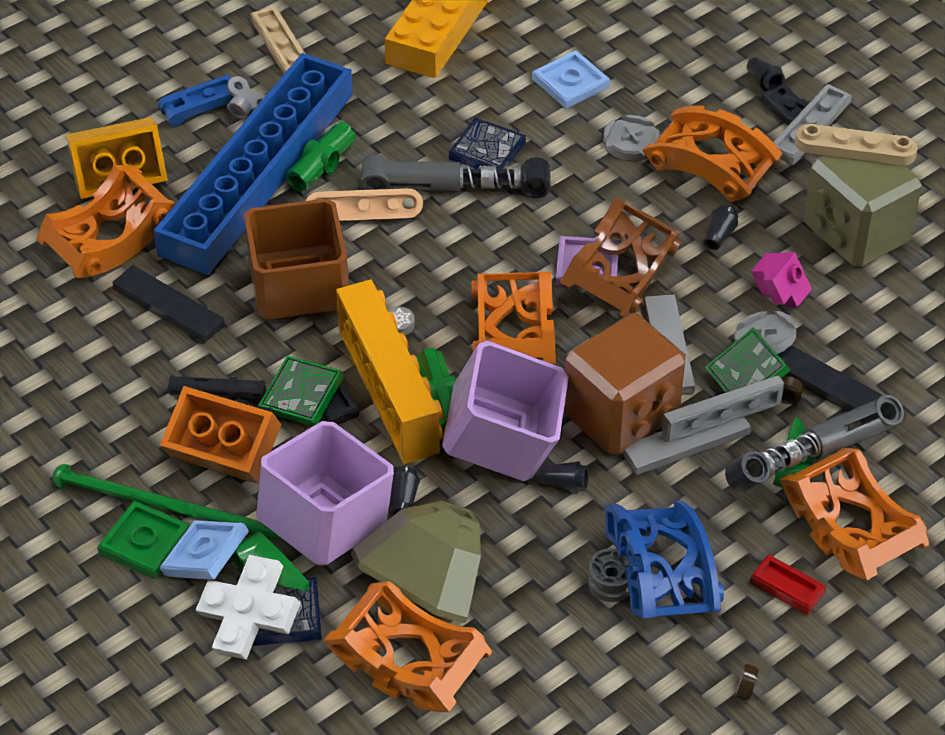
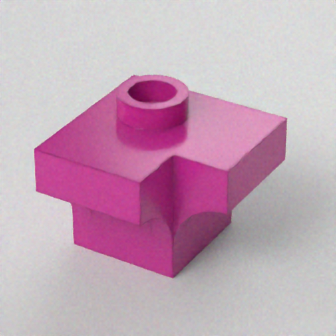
[751,252,812,307]

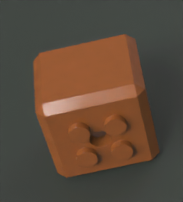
[244,198,349,320]
[563,313,686,455]

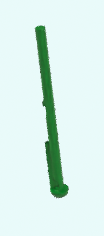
[52,464,285,541]

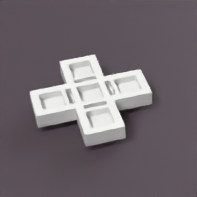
[195,555,301,660]

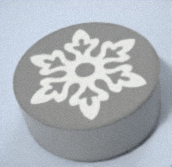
[388,307,415,336]

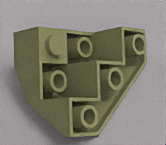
[351,501,481,623]

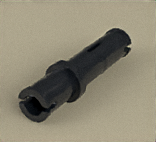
[168,375,266,401]

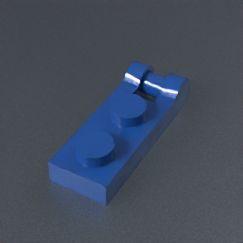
[158,74,240,127]

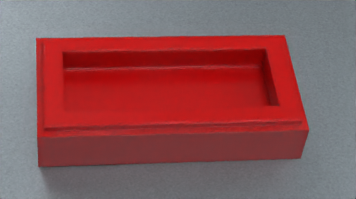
[750,554,827,615]

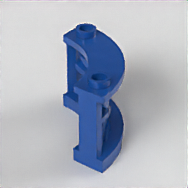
[605,500,724,618]

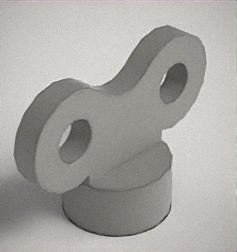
[227,76,266,120]

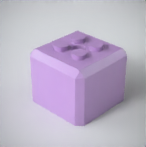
[442,341,569,481]
[256,421,394,566]

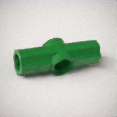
[286,121,355,192]
[416,348,456,434]

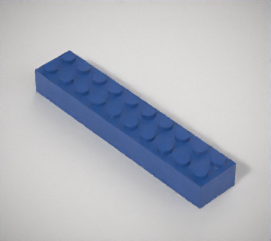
[154,53,353,275]

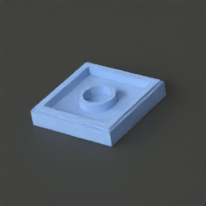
[532,50,610,109]
[160,520,249,580]

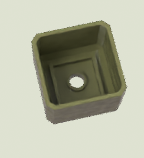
[803,155,922,267]

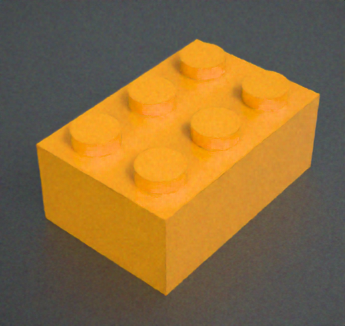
[66,117,168,199]

